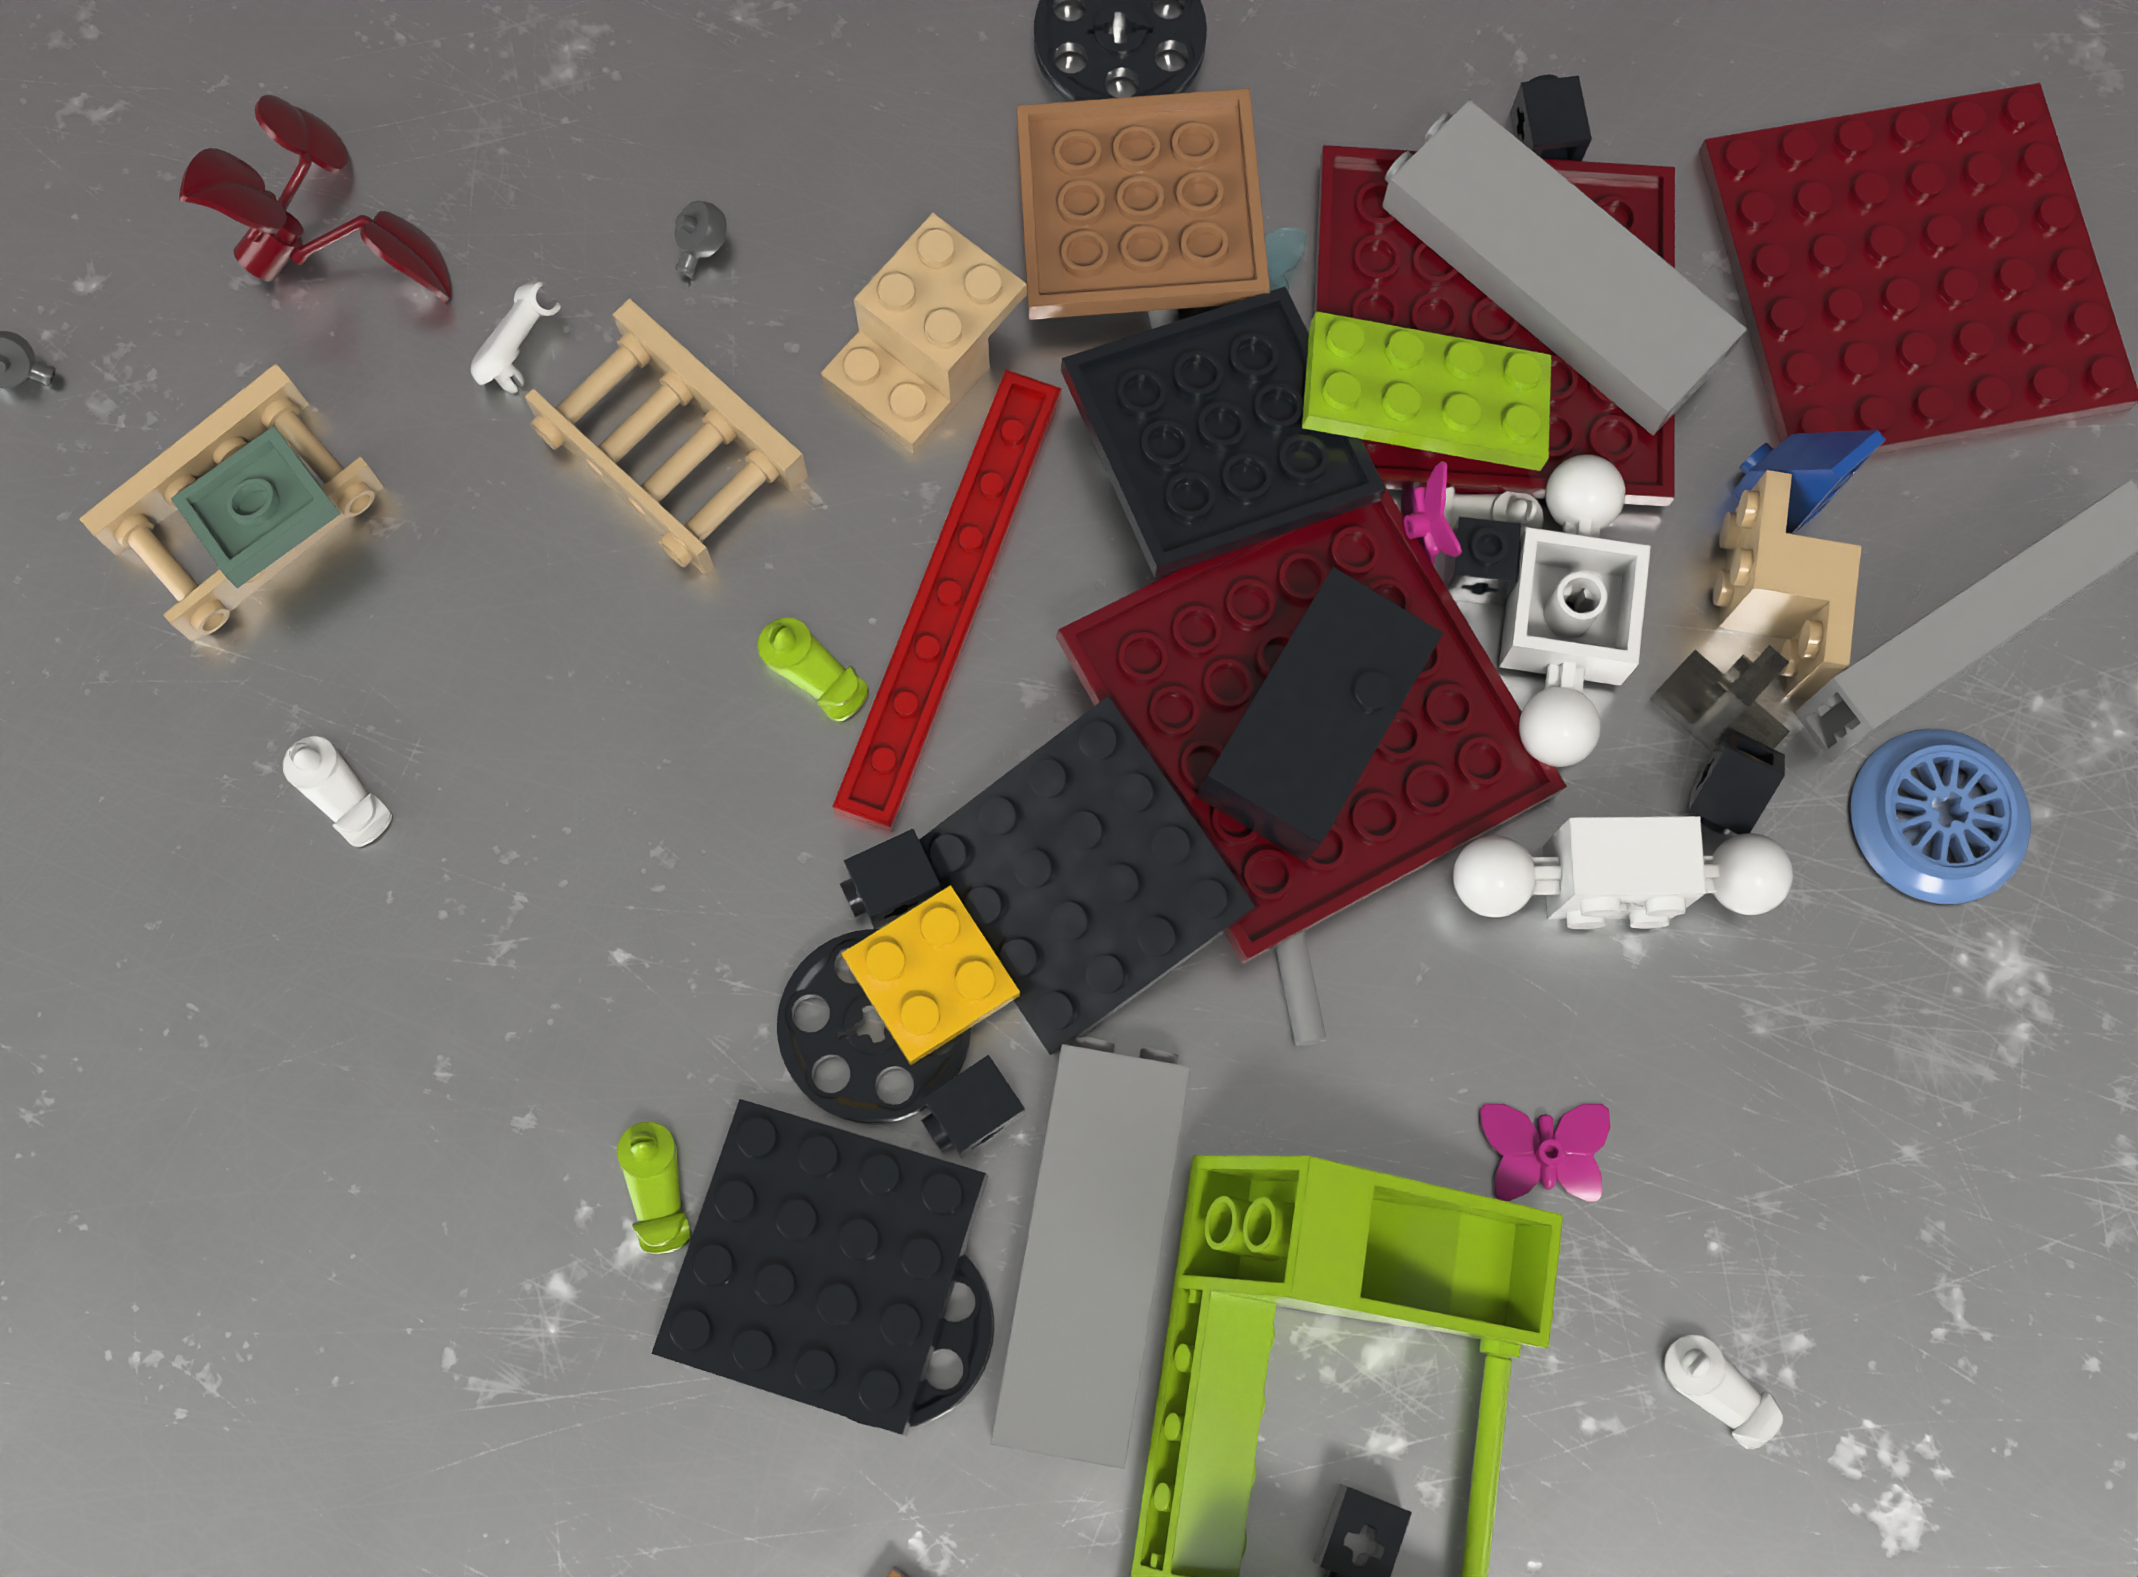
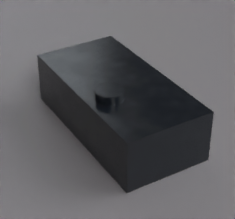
[1195,567,1443,862]

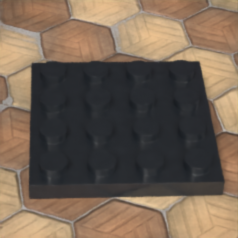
[1060,286,1386,578]
[919,696,1261,1055]
[651,1099,989,1436]

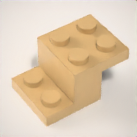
[820,213,1027,453]
[1713,470,1861,701]

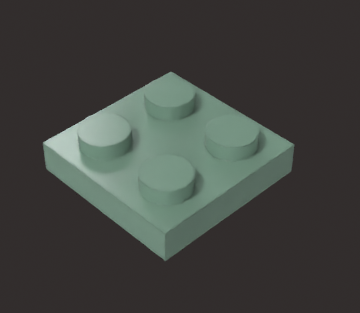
[171,425,341,588]

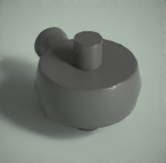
[675,201,727,276]
[0,331,56,388]

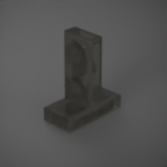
[1650,645,1790,753]

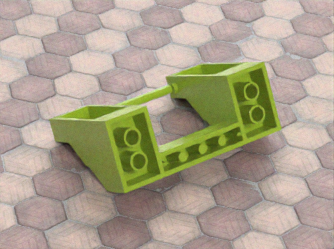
[1131,1155,1563,1577]

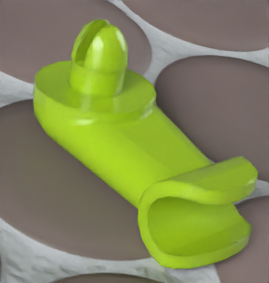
[757,617,869,722]
[617,1121,692,1254]

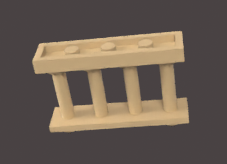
[524,298,808,575]
[79,363,384,642]

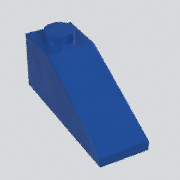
[1732,430,1886,534]

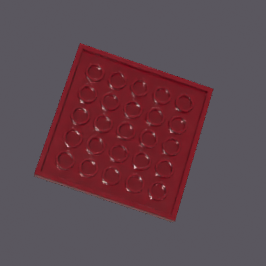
[1699,83,2138,455]
[1314,145,1675,506]
[1056,483,1567,964]

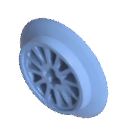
[1851,729,2031,904]

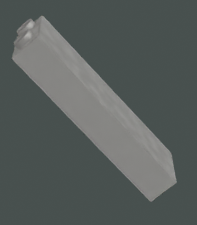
[1382,99,1747,436]
[1794,479,2138,762]
[991,1037,1191,1469]

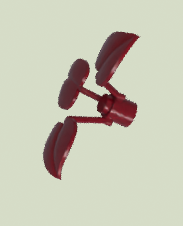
[179,95,451,304]

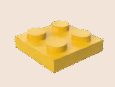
[841,885,1020,1065]

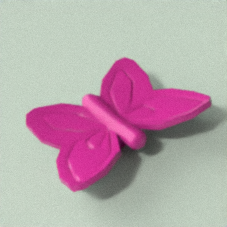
[1401,461,1462,566]
[1479,1104,1610,1202]

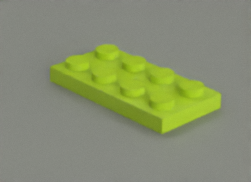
[1302,311,1551,471]

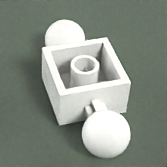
[1499,455,1651,767]
[1453,816,1793,929]

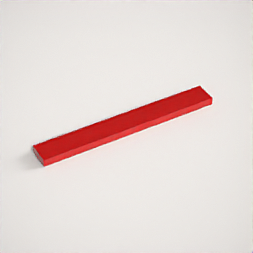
[832,369,1062,832]

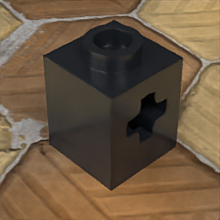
[1510,74,1592,161]
[1443,516,1521,606]
[1689,727,1785,835]
[839,829,941,929]
[921,1054,1026,1159]
[1313,1484,1412,1577]

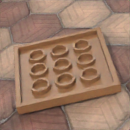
[1016,88,1270,320]

